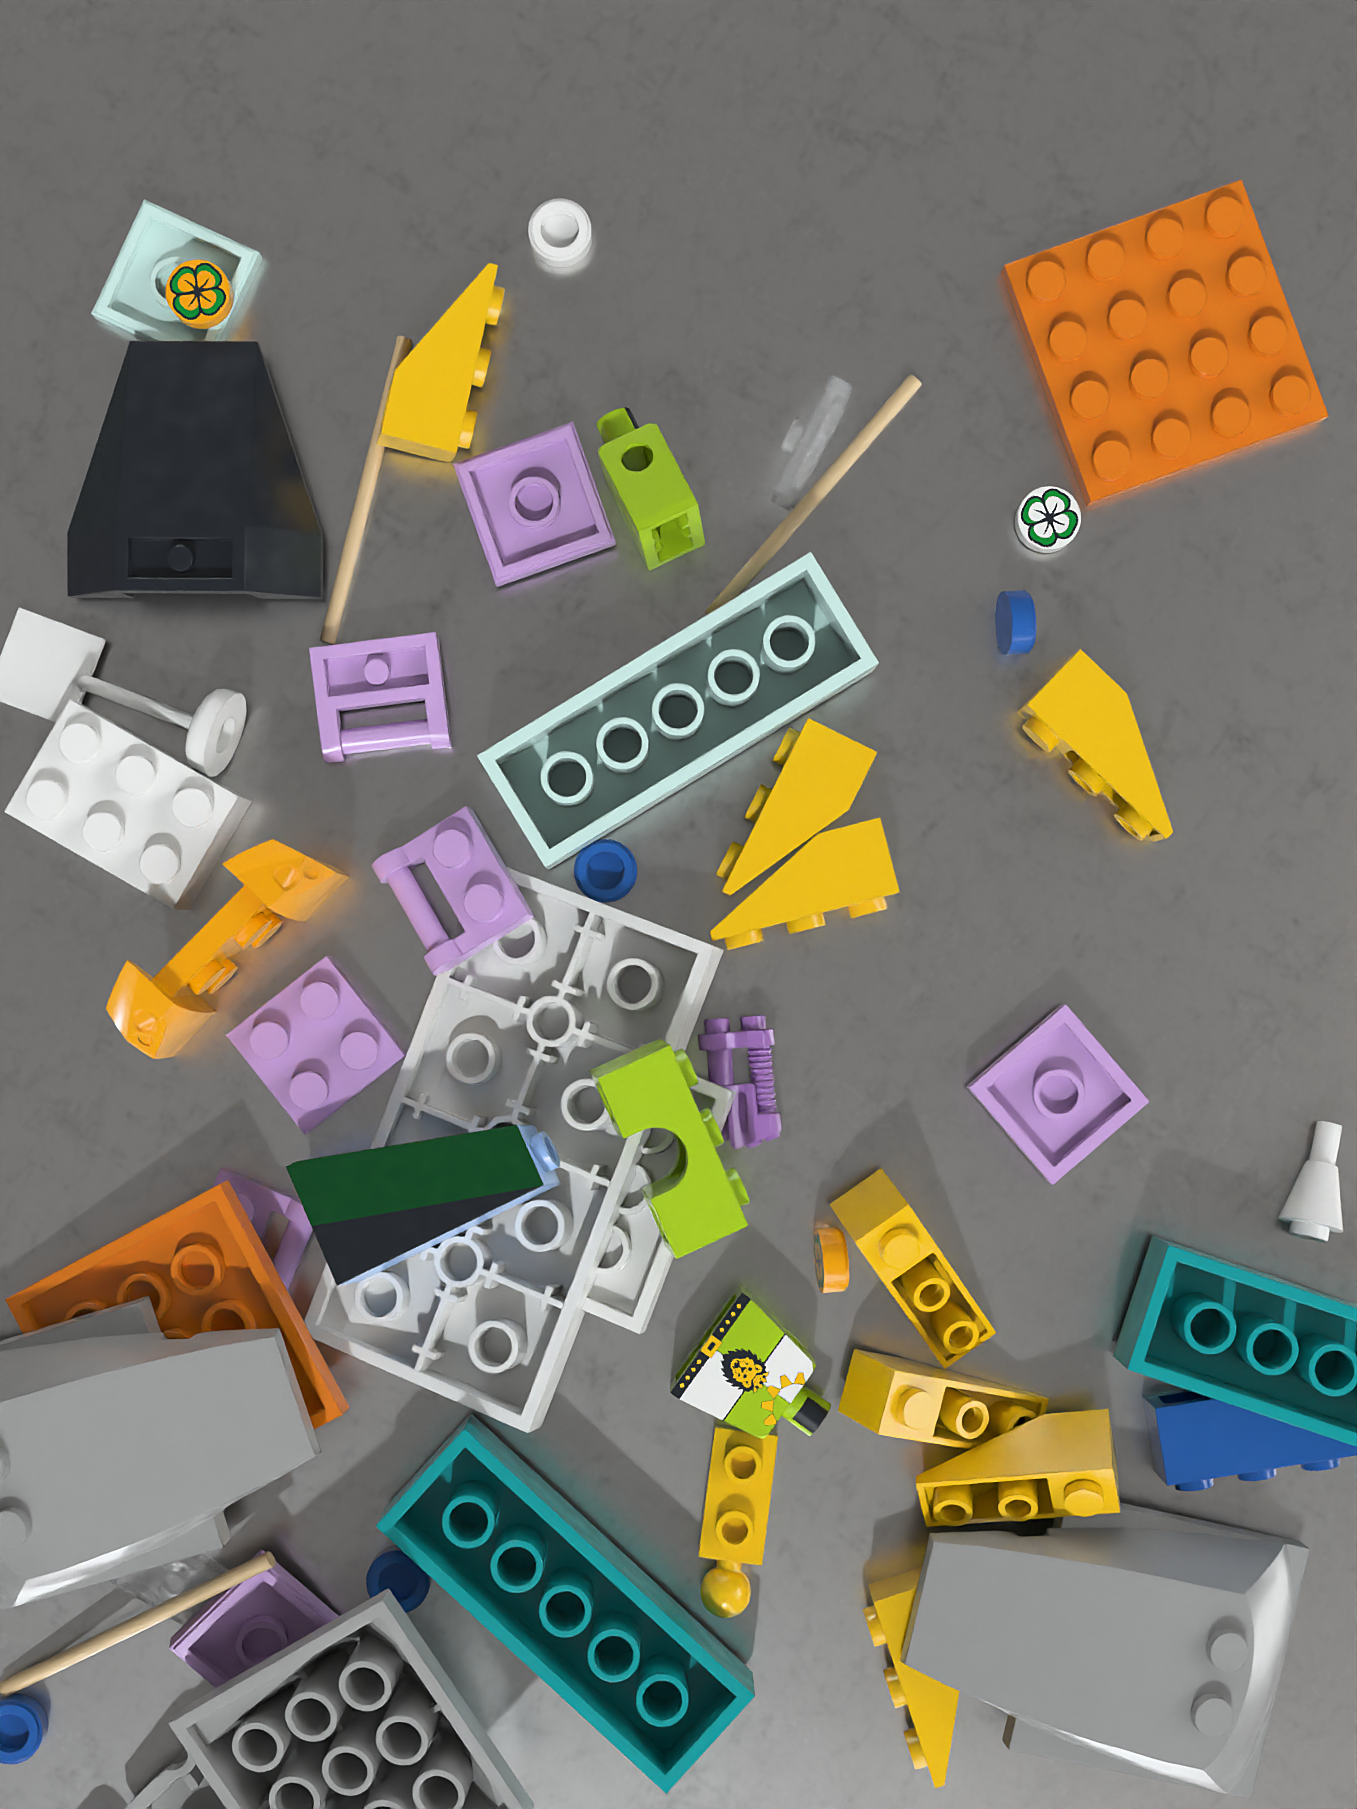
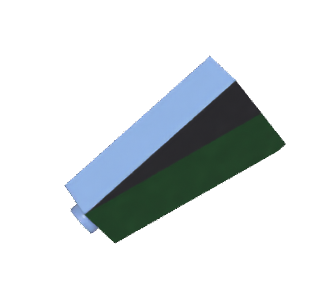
[286,1125,561,1286]

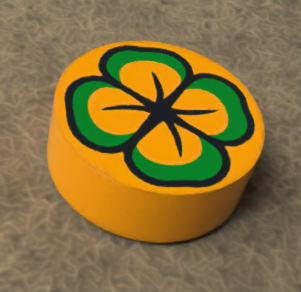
[166,259,234,329]
[813,1227,849,1293]

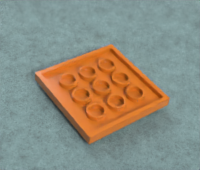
[1001,179,1329,506]
[5,1180,350,1429]

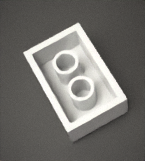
[4,699,252,910]

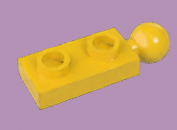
[698,1424,778,1618]

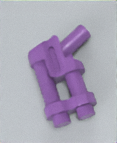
[698,1015,782,1149]

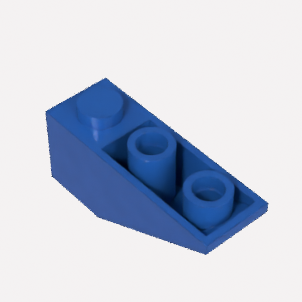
[1142,1389,1357,1492]

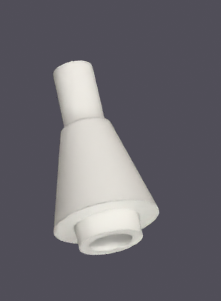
[1278,1121,1343,1242]

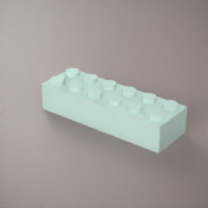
[477,552,879,869]

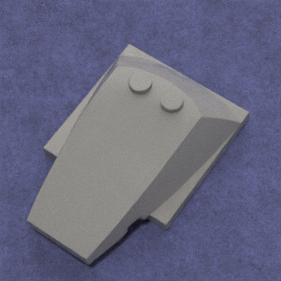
[0,1296,321,1611]
[900,1503,1310,1799]
[124,1588,534,1809]

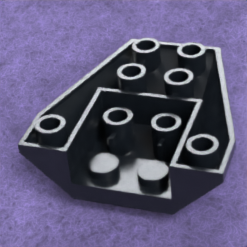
[67,341,323,599]

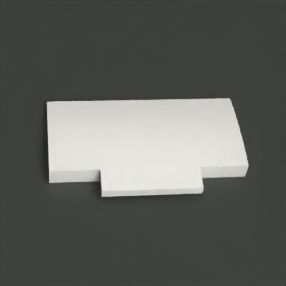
[304,867,736,1433]

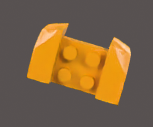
[106,839,349,1059]

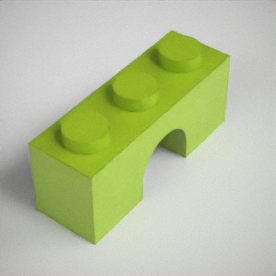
[589,1039,750,1259]

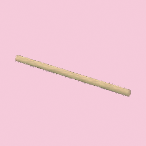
[319,336,412,645]
[704,374,922,615]
[0,1551,276,1697]

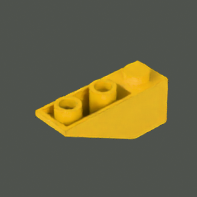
[376,263,505,463]
[1018,649,1173,842]
[716,718,877,897]
[709,817,900,950]
[829,1168,996,1369]
[838,1349,1049,1450]
[915,1409,1120,1527]
[863,1567,960,1788]

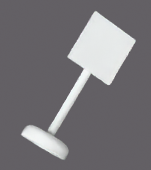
[0,608,247,777]

